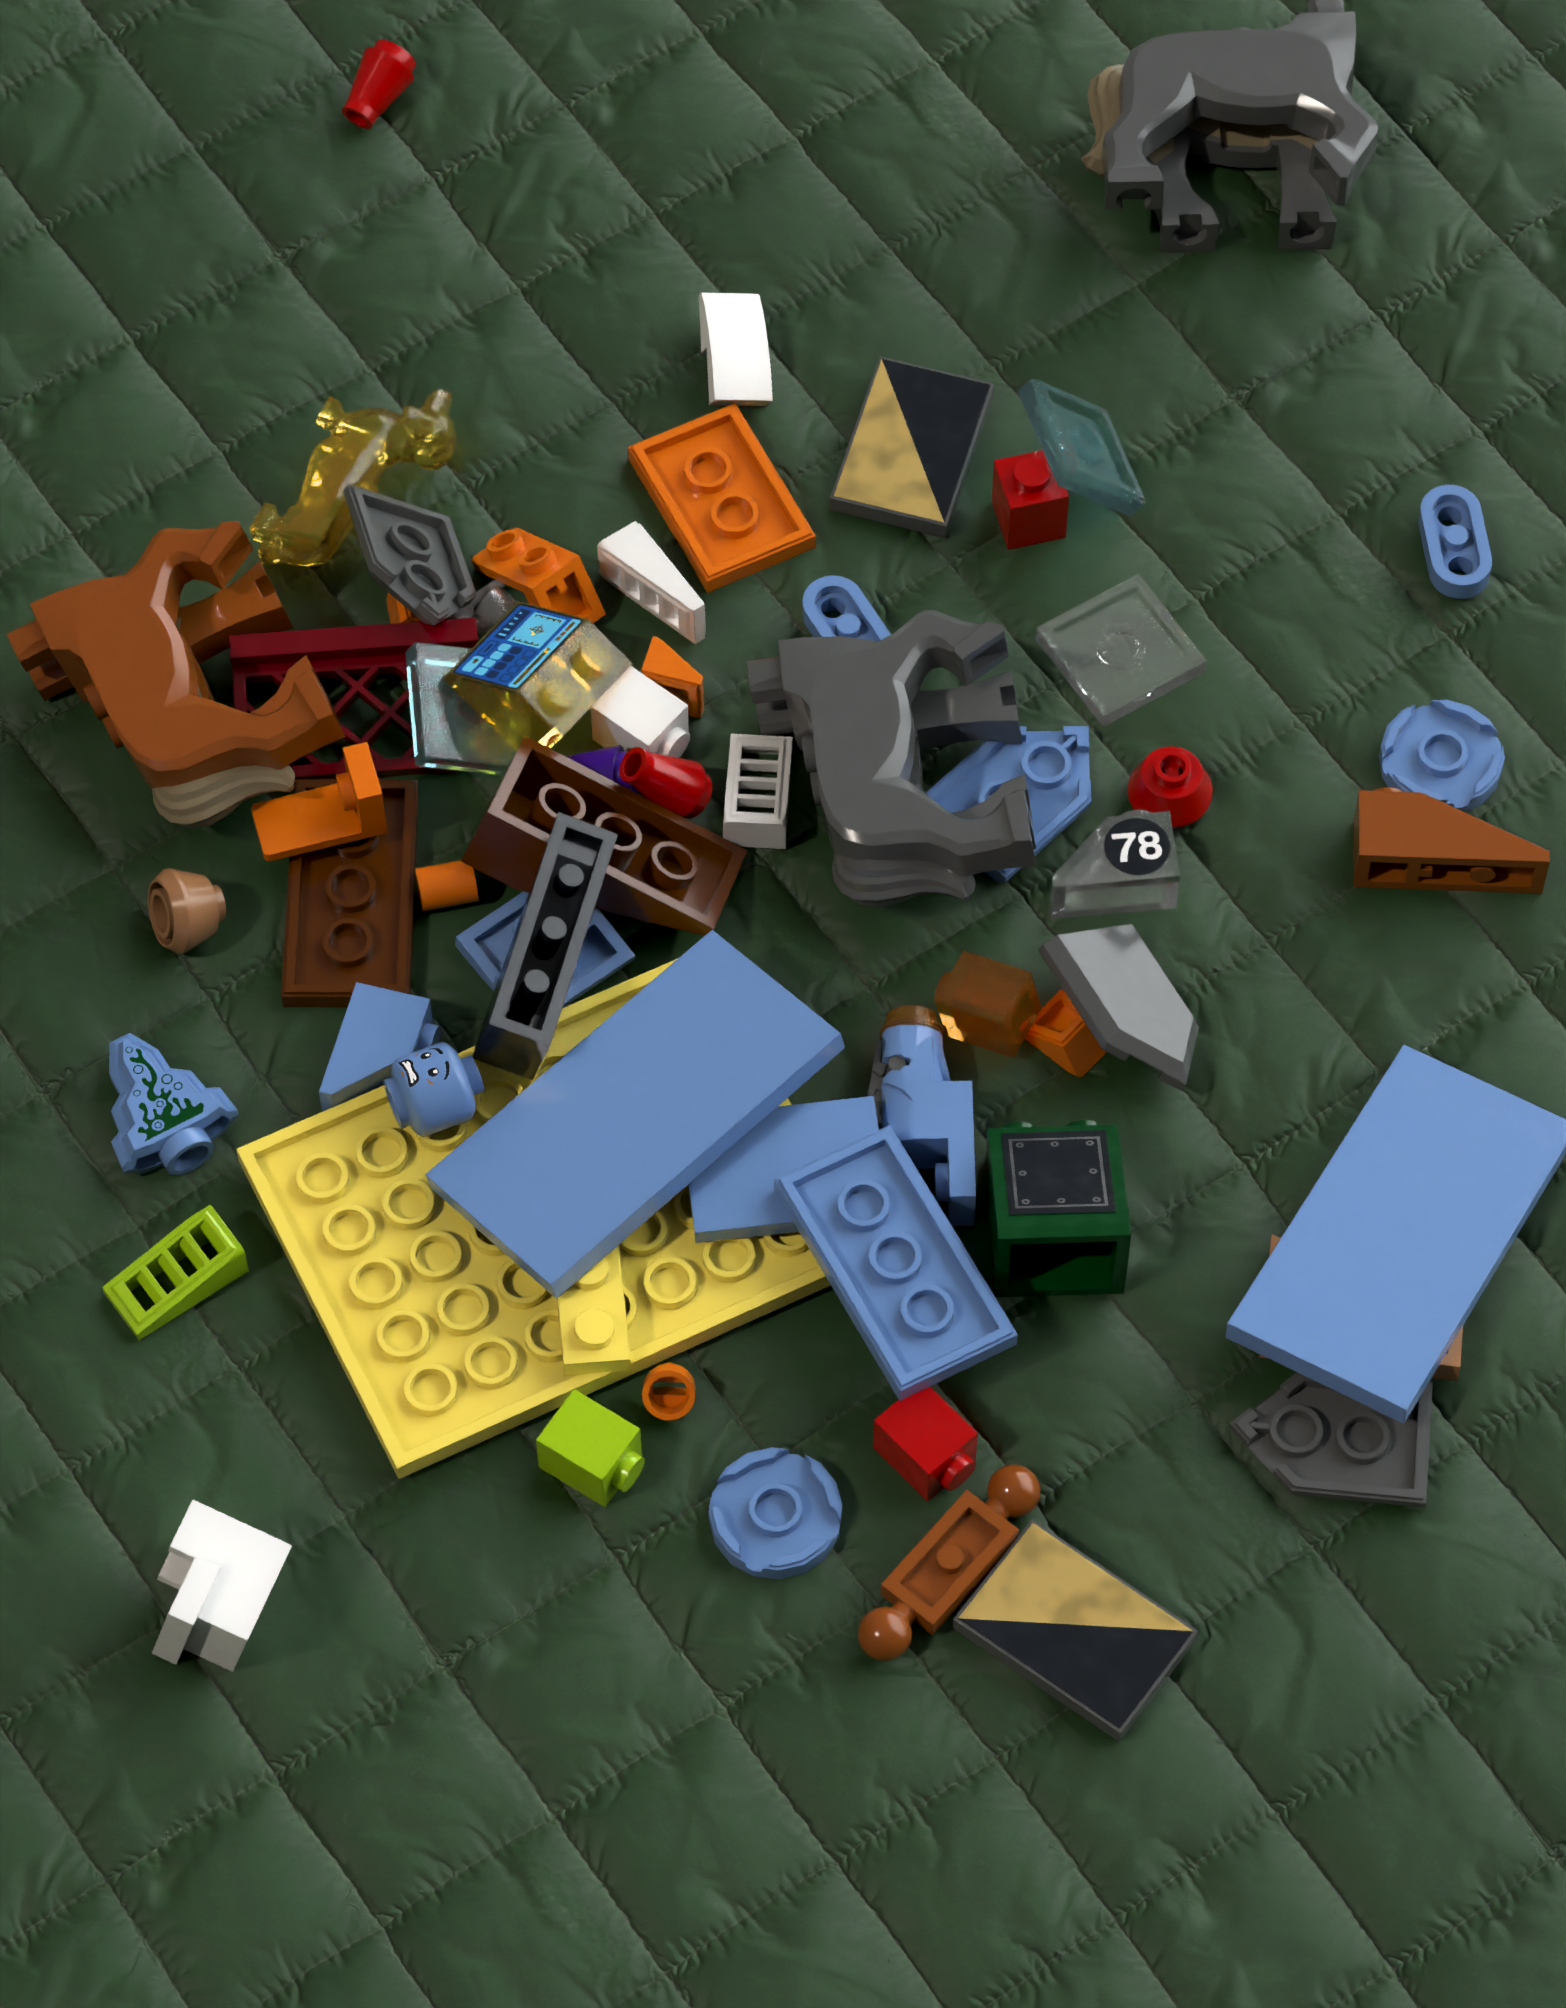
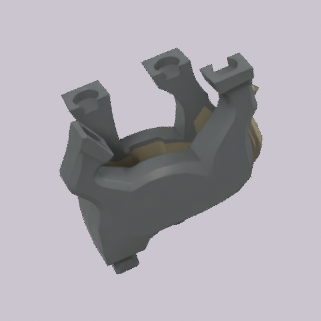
[1081,0,1378,252]

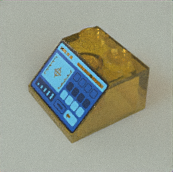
[443,601,632,751]

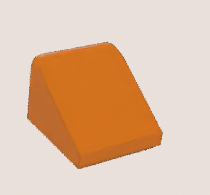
[641,636,704,718]
[1020,989,1107,1078]

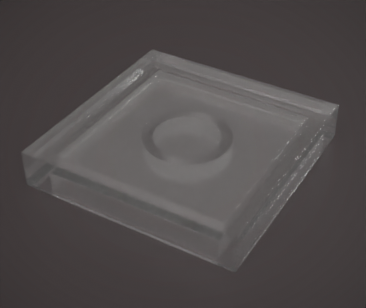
[1036,573,1207,727]

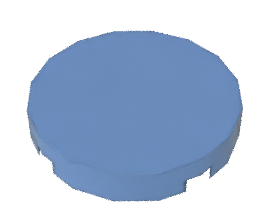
[1379,700,1505,812]
[708,1447,842,1580]

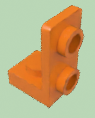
[471,528,606,648]
[251,742,388,862]

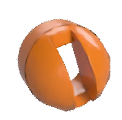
[642,1362,696,1421]

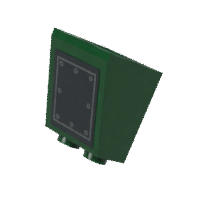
[986,1120,1131,1298]

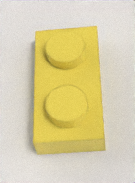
[557,1245,631,1376]

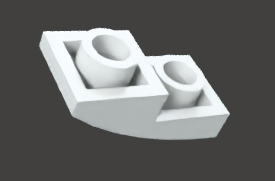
[699,293,773,406]

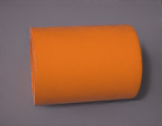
[415,860,479,912]

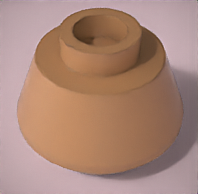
[148,868,226,954]

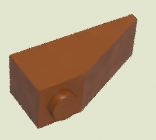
[1353,787,1550,894]

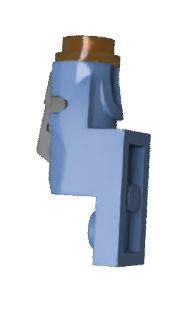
[867,1005,976,1226]

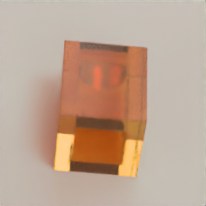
[934,951,1042,1058]

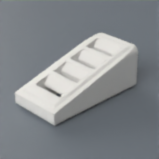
[597,521,706,644]
[723,734,793,849]

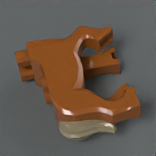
[7,521,345,828]

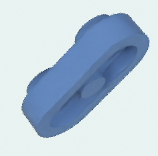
[1418,485,1492,599]
[803,576,891,641]

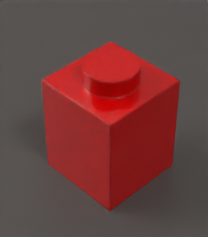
[992,448,1069,550]
[873,1387,978,1502]

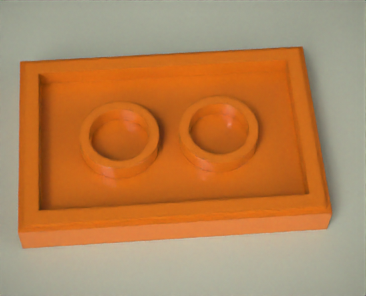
[628,403,816,593]

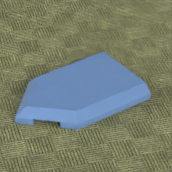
[926,726,1092,882]

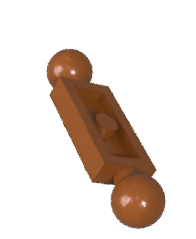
[858,1464,1041,1661]

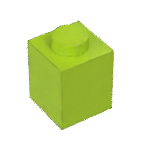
[536,1389,645,1507]

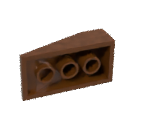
[461,735,747,936]

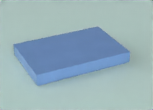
[688,1096,879,1243]

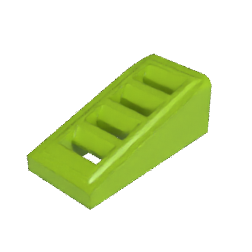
[102,1205,249,1340]

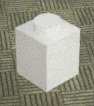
[591,665,690,758]

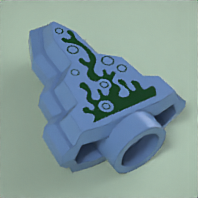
[109,1033,239,1175]

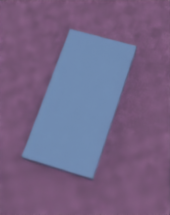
[425,930,845,1299]
[1225,1045,1566,1424]

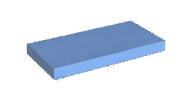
[774,1125,1018,1401]

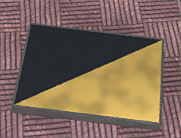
[830,356,994,538]
[953,1519,1198,1742]

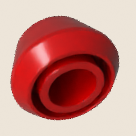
[1127,746,1213,828]

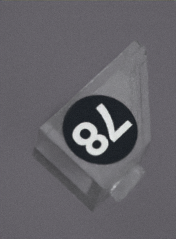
[1050,810,1180,919]

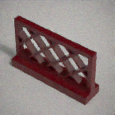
[229,618,487,779]

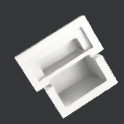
[152,1499,292,1672]

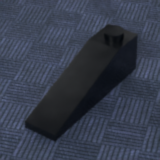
[472,812,618,1080]

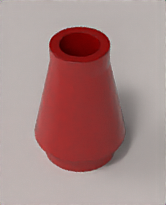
[342,40,416,129]
[619,747,712,819]

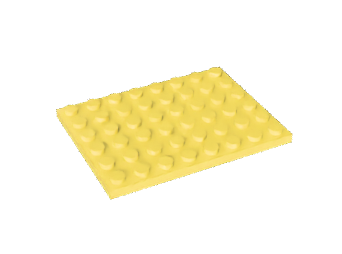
[236,958,831,1479]

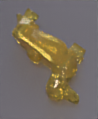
[250,389,457,567]

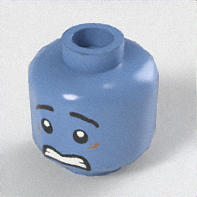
[383,1042,485,1137]

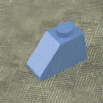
[319,982,441,1112]

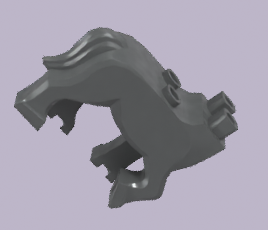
[747,610,1036,908]

